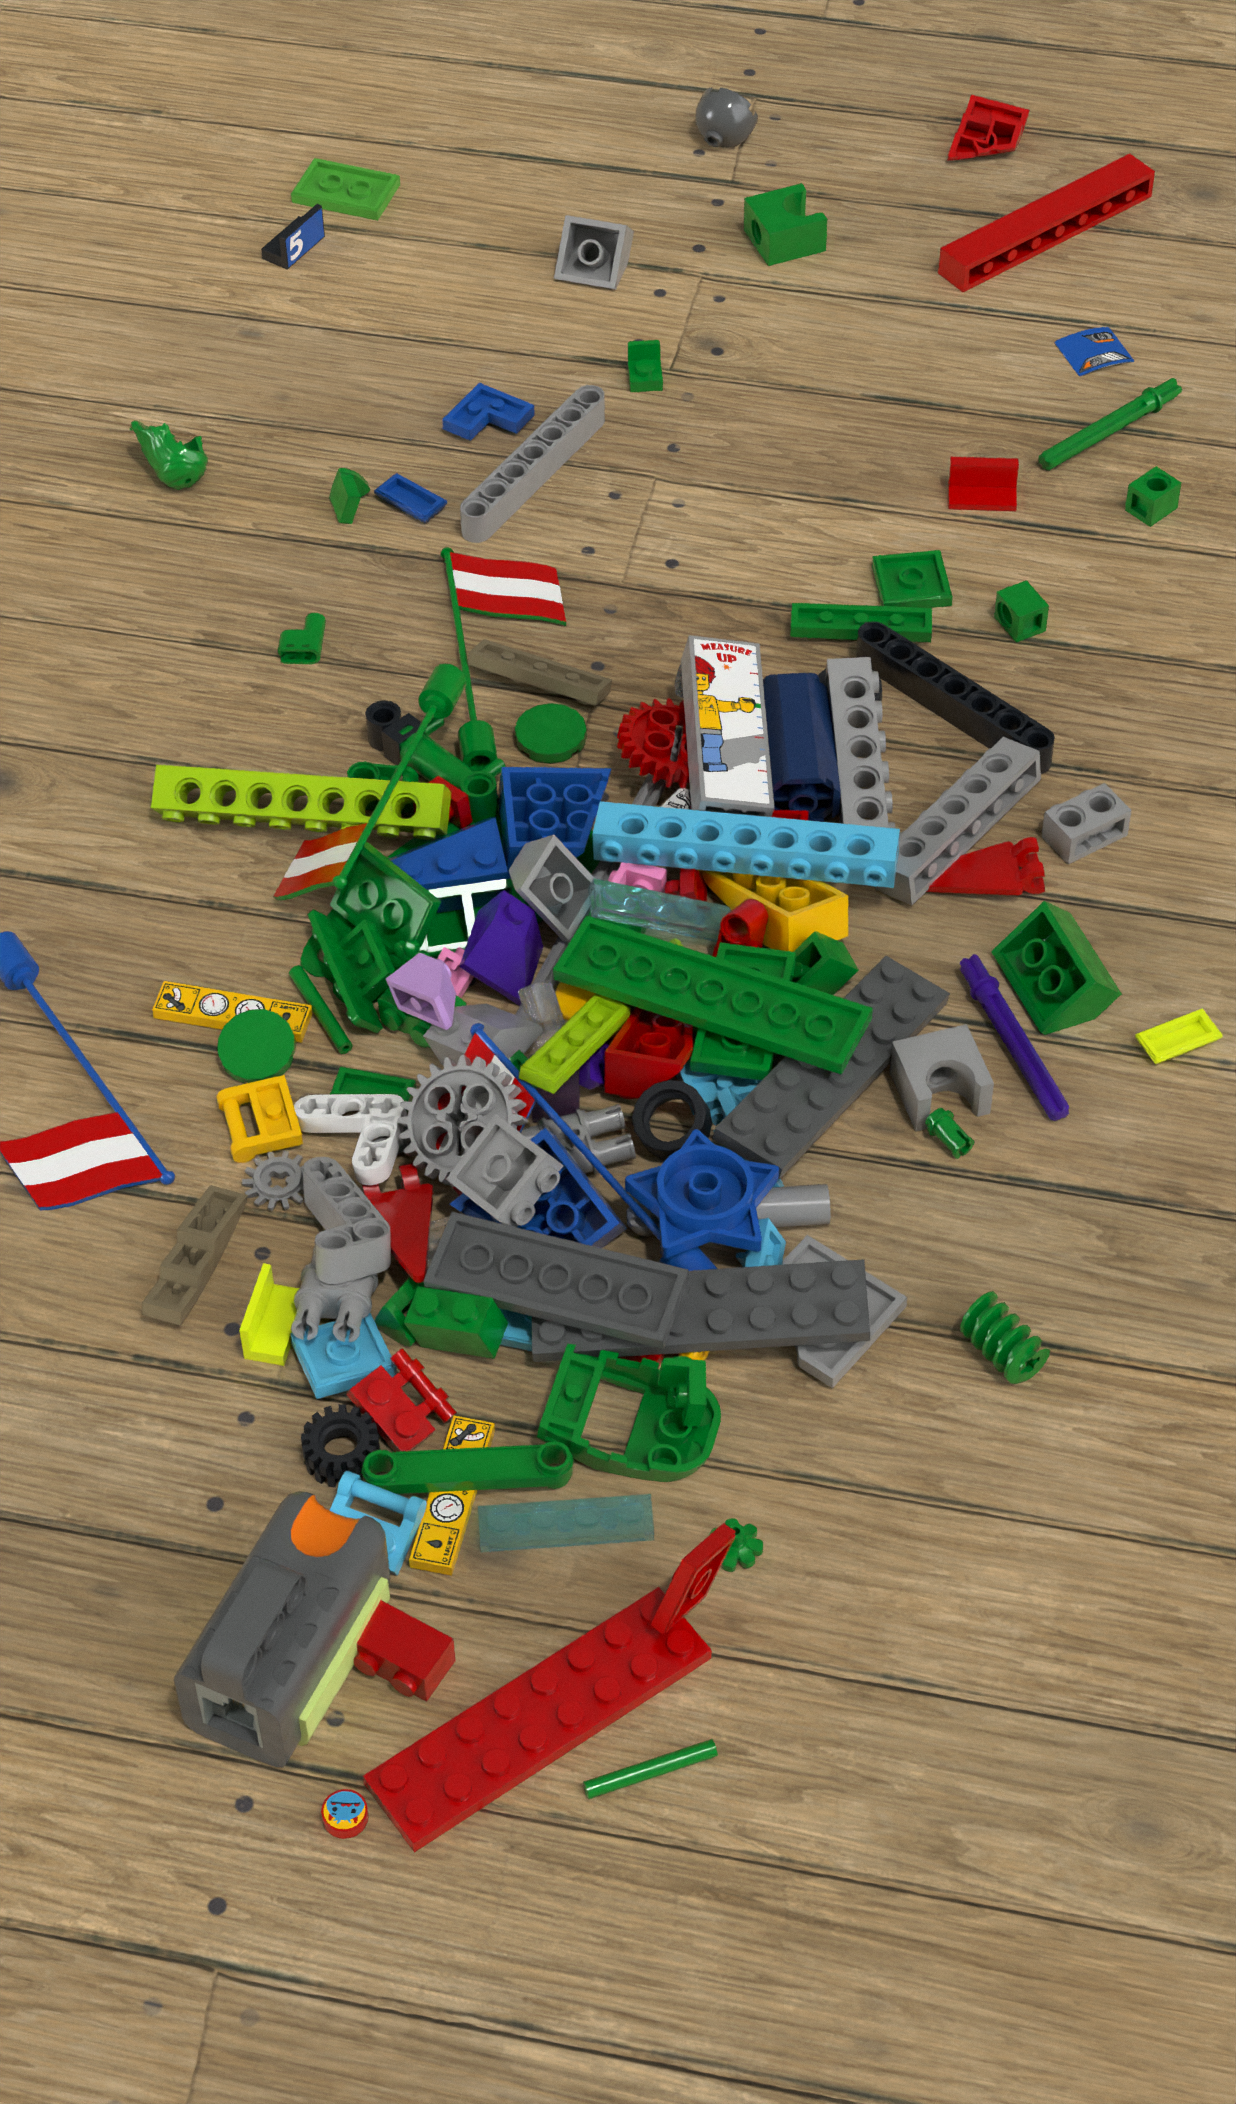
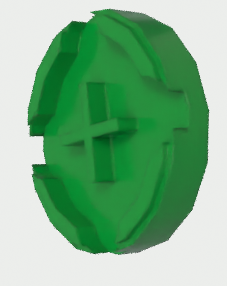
[515,703,587,763]
[218,1009,296,1083]

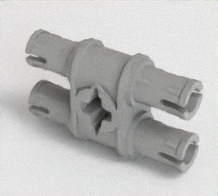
[521,1104,636,1174]
[291,1246,378,1342]

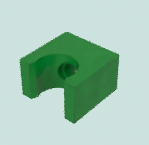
[744,183,828,266]

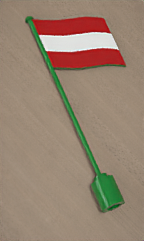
[440,547,566,771]
[273,664,467,901]

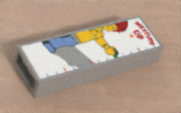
[681,635,774,817]

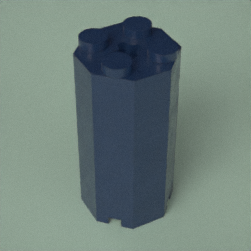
[763,673,841,822]

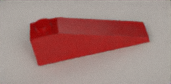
[605,1007,693,1099]

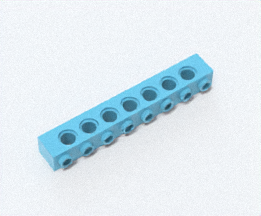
[592,801,900,888]

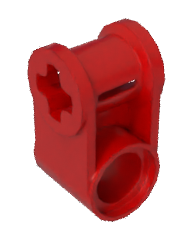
[712,899,769,957]

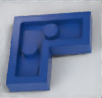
[442,383,535,441]

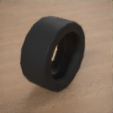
[632,1080,712,1160]

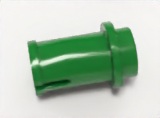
[925,1108,975,1159]

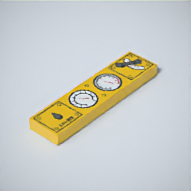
[152,981,313,1043]
[409,1415,495,1576]

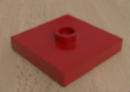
[650,1523,736,1634]

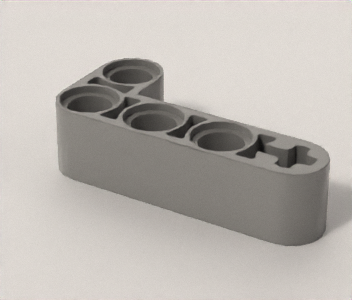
[303,1157,391,1284]

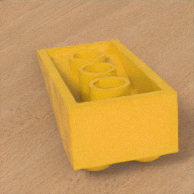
[698,870,849,952]

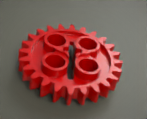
[617,698,690,789]

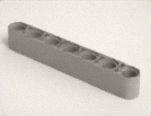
[460,385,605,543]

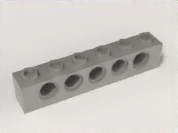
[825,657,896,828]
[875,737,1041,905]

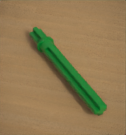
[1038,378,1182,470]

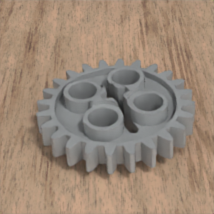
[397,1055,528,1185]

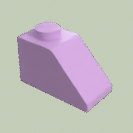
[386,953,456,1030]

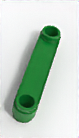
[362,1441,573,1494]

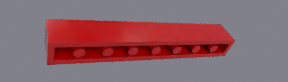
[938,153,1155,292]

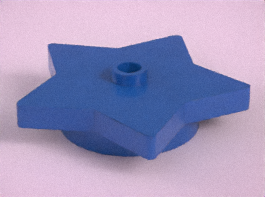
[625,1129,779,1258]

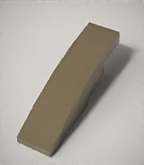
[142,1185,248,1326]

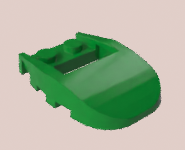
[537,1343,721,1482]

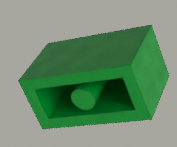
[404,1286,508,1359]

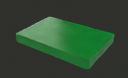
[330,841,441,955]

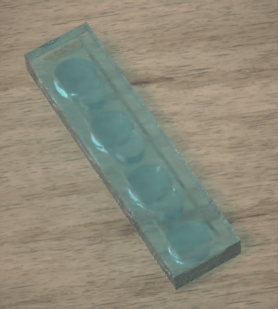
[588,878,732,942]
[478,1494,654,1552]

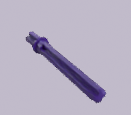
[960,954,1069,1121]

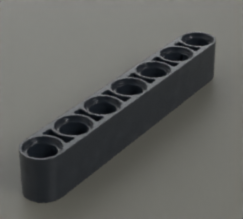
[856,621,1055,774]

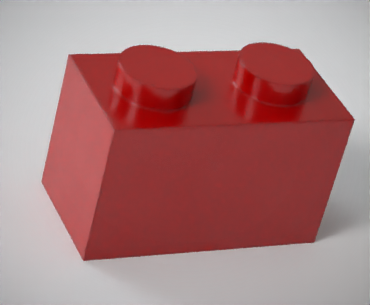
[354,1600,456,1702]

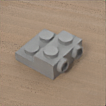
[446,1114,564,1227]

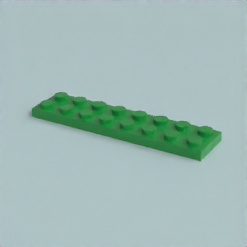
[553,915,873,1075]

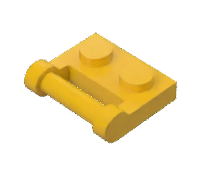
[216,1075,303,1163]

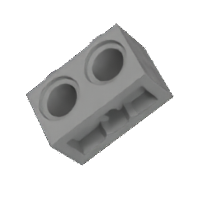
[1042,783,1131,864]

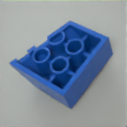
[498,767,611,878]
[389,817,509,913]

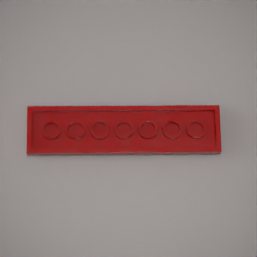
[363,1587,712,1853]

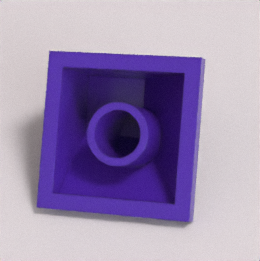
[459,890,543,1006]

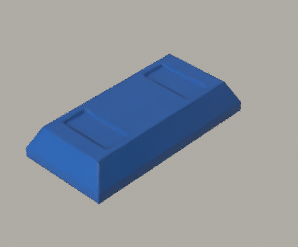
[374,473,447,523]

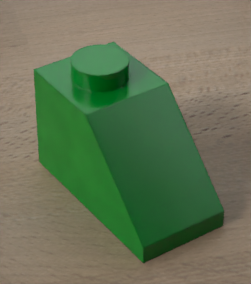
[792,931,859,995]

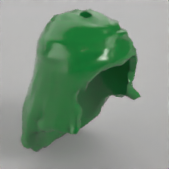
[130,420,208,490]

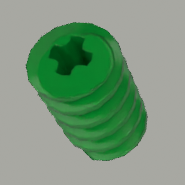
[960,1291,1050,1384]

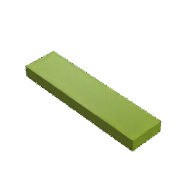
[519,994,631,1094]

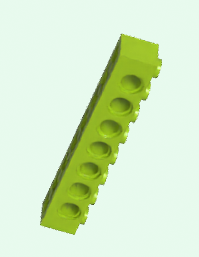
[151,764,451,840]

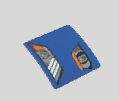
[1055,327,1134,376]

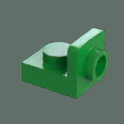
[627,340,663,392]
[657,1356,707,1427]

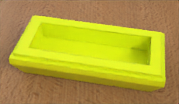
[1135,1008,1223,1065]

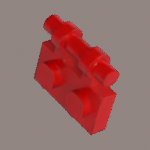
[346,1348,457,1452]

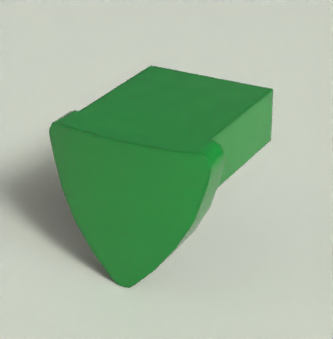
[329,468,371,524]
[374,1277,425,1347]

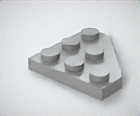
[782,1235,907,1388]

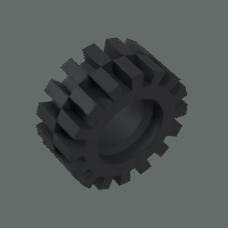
[301,1404,380,1488]

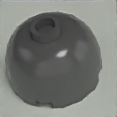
[696,87,758,147]

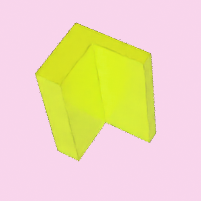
[239,1263,300,1366]

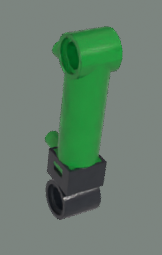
[365,700,506,822]

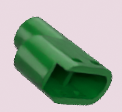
[278,613,326,665]

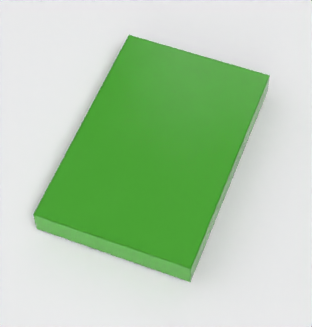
[291,158,401,221]

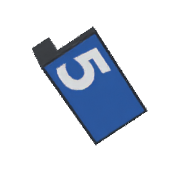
[261,204,325,270]

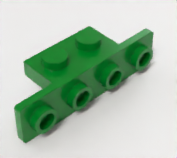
[307,909,395,1033]

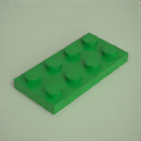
[690,943,796,1080]

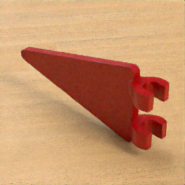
[926,837,1045,895]
[361,1163,434,1283]

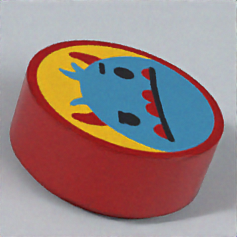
[321,1789,369,1839]

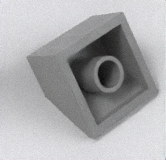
[554,215,634,290]
[509,835,602,942]
[423,1003,543,1066]

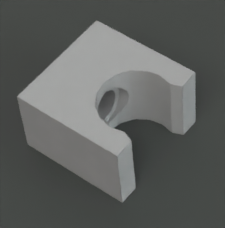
[890,1024,994,1132]

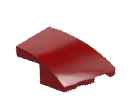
[947,95,1030,161]

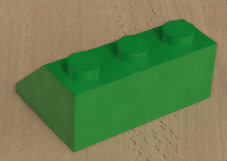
[991,901,1122,1035]

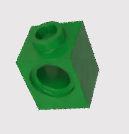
[1125,466,1182,527]
[994,580,1049,643]

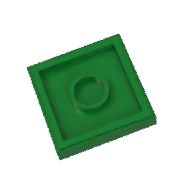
[872,550,953,608]

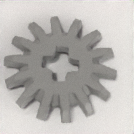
[242,1151,304,1211]

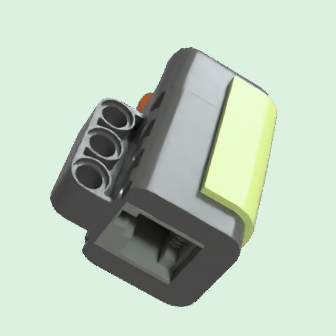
[174,1491,391,1768]

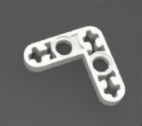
[294,1094,408,1185]

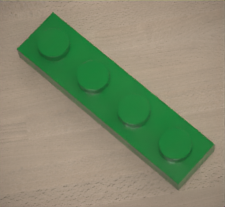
[790,603,932,643]

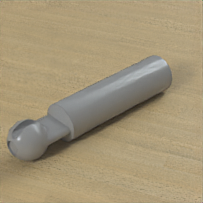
[626,1184,831,1237]

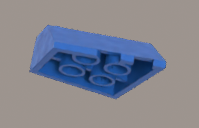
[450,1128,627,1248]

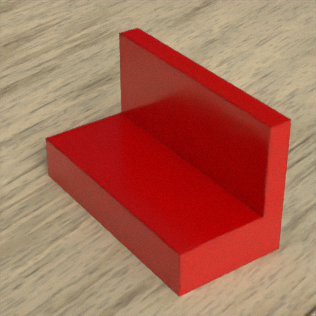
[948,456,1019,511]

